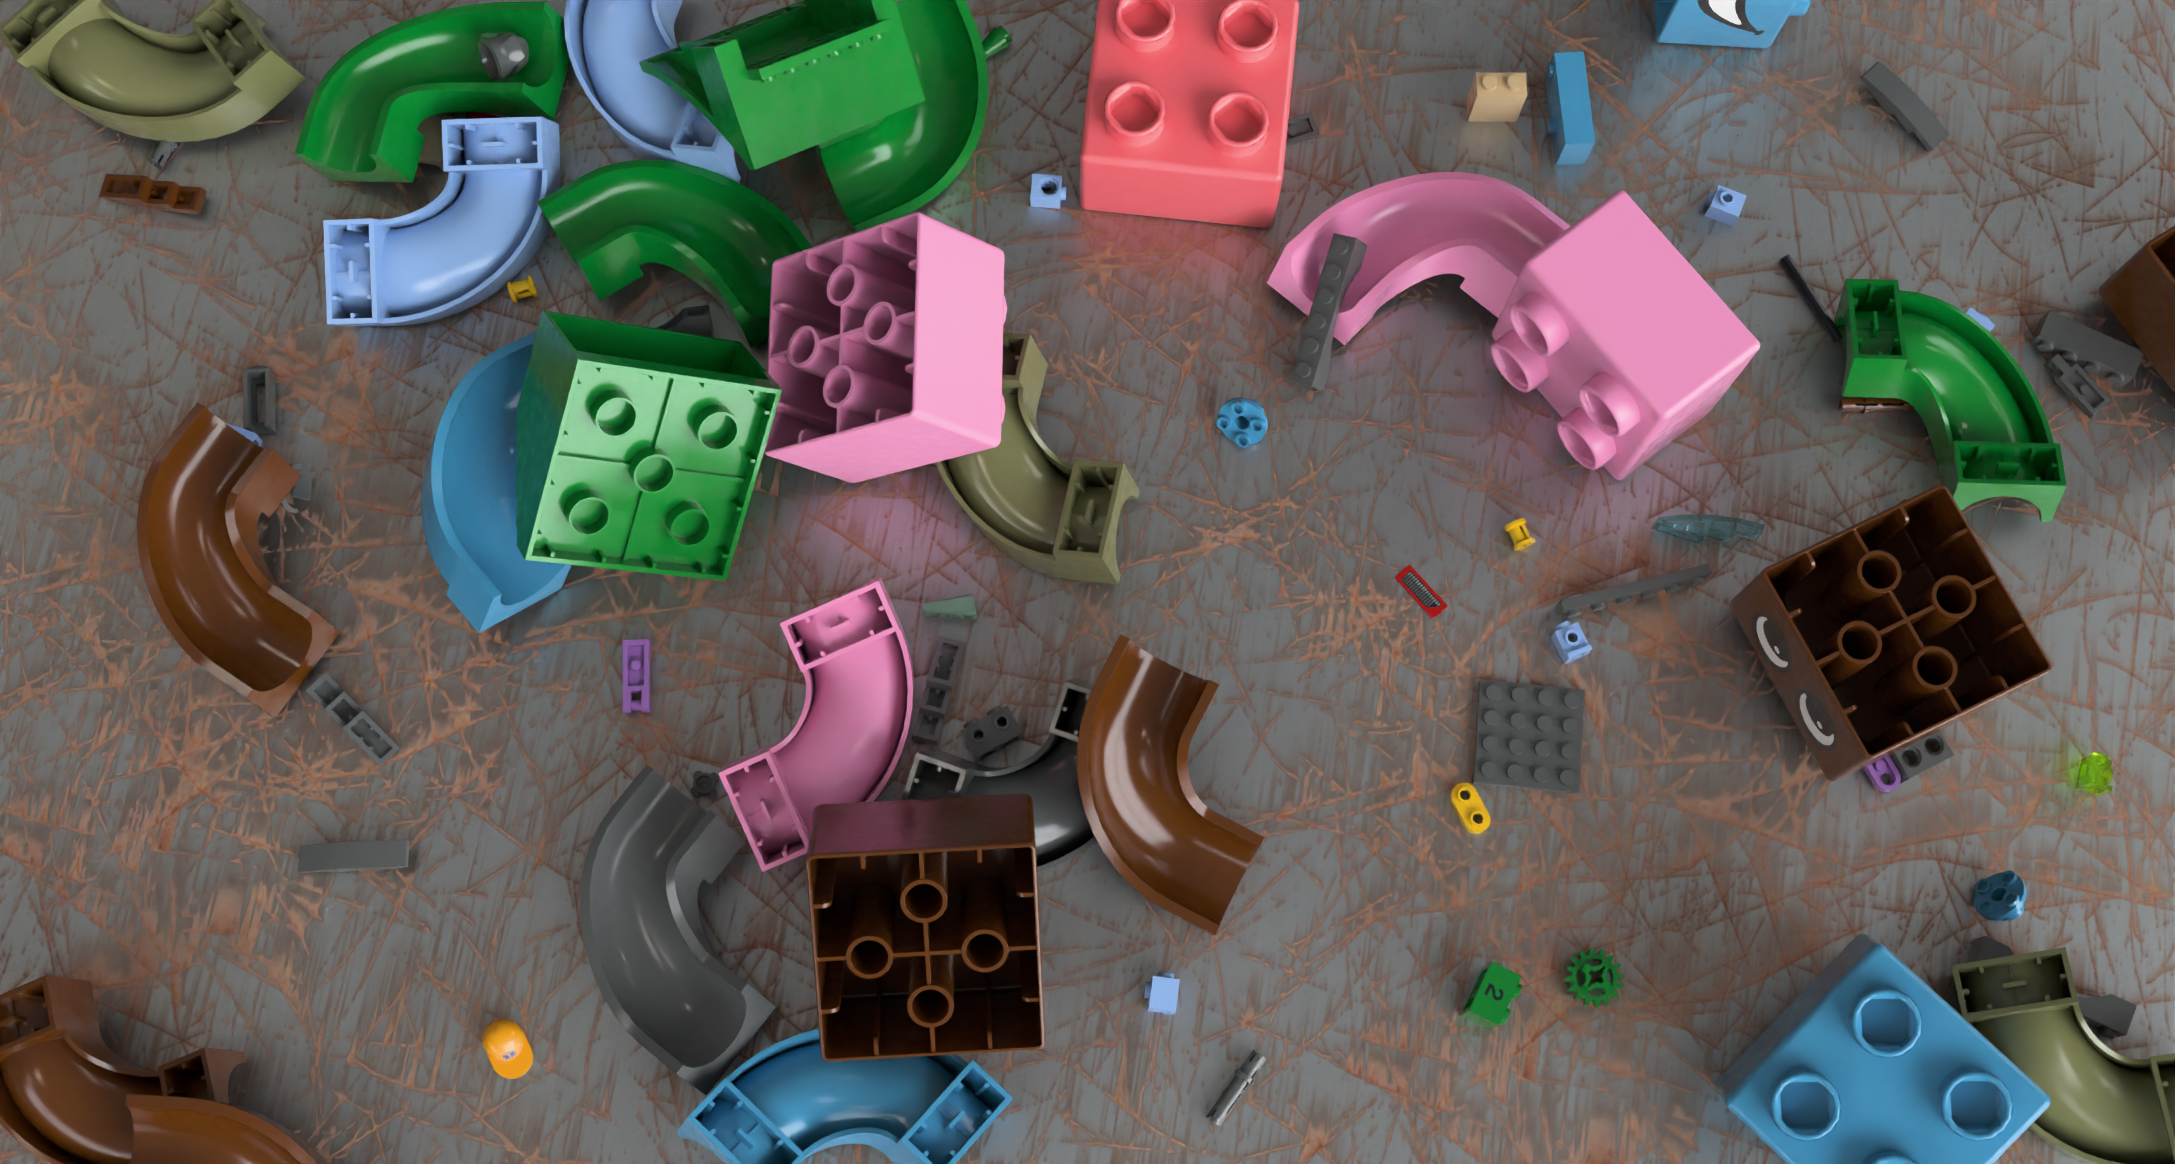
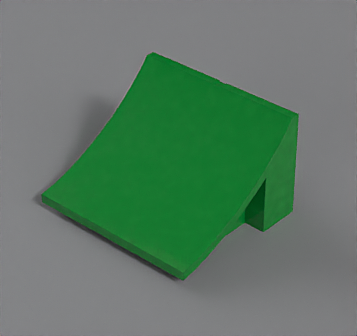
[639,0,925,170]

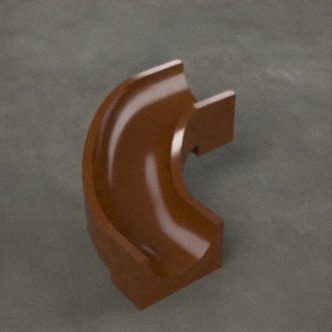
[137,402,340,718]
[1077,634,1265,935]
[0,975,247,1164]

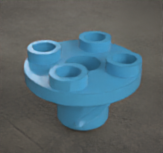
[1216,398,1268,448]
[1973,870,2027,921]

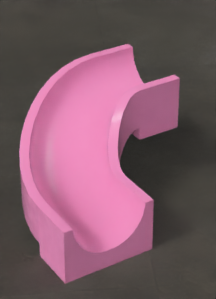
[1267,172,1571,345]
[718,577,914,872]

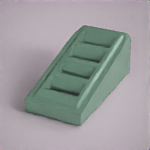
[921,594,977,620]

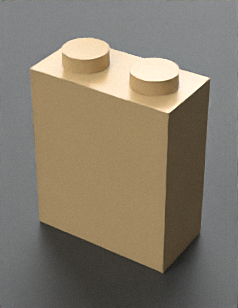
[1466,73,1527,122]

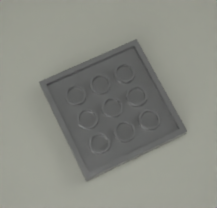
[1472,679,1585,794]

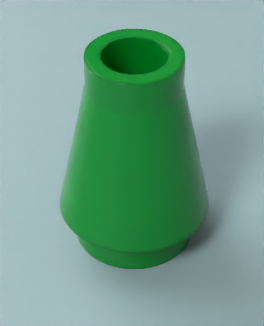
[982,25,1013,59]

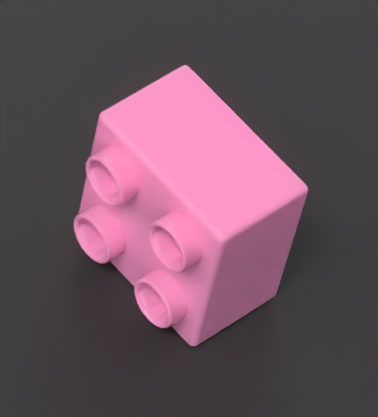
[1491,190,1760,480]
[764,212,1007,483]

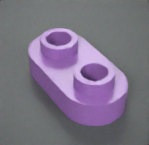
[1863,756,1901,792]

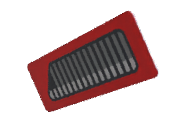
[1395,565,1447,619]

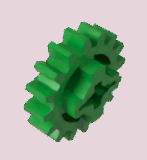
[1563,948,1624,1008]

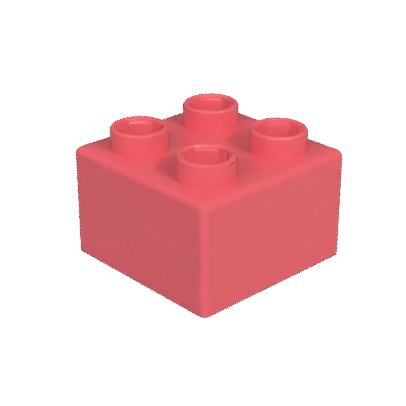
[1079,0,1299,228]

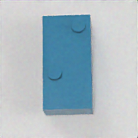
[1545,51,1595,165]

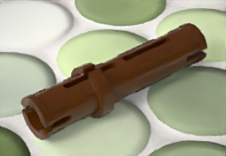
[1837,396,1916,414]

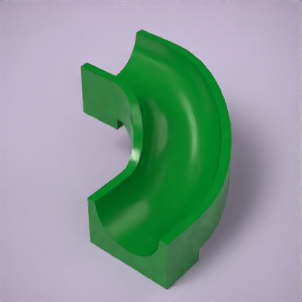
[295,1,570,182]
[537,160,812,348]
[1835,279,2067,522]

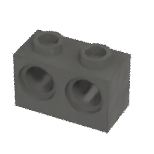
[1889,731,1954,783]

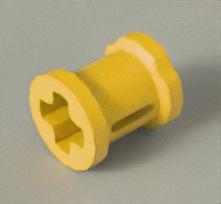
[506,275,538,303]
[1504,518,1536,551]

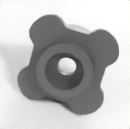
[691,771,719,799]

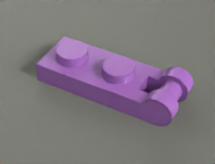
[623,639,651,714]

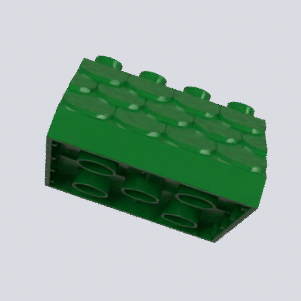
[515,310,782,581]

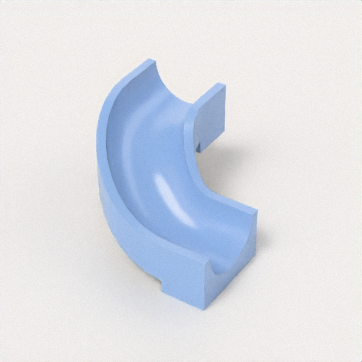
[564,0,741,183]
[323,116,561,327]

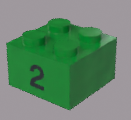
[1460,961,1522,1030]

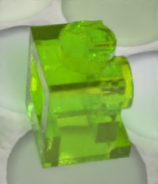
[2075,753,2113,796]

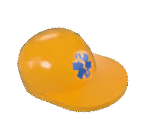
[482,1018,533,1079]

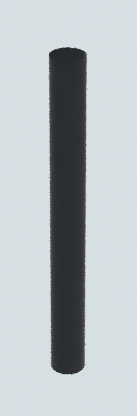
[1780,254,1843,342]

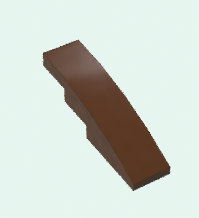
[99,174,207,214]

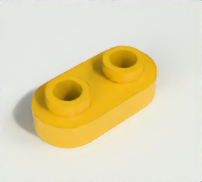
[1450,783,1490,834]

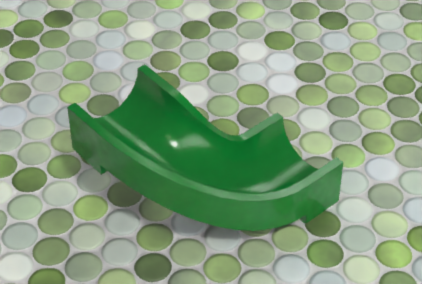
[813,0,988,234]

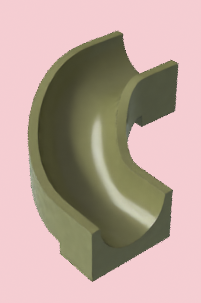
[0,0,306,142]
[936,333,1140,584]
[1951,947,2175,1164]

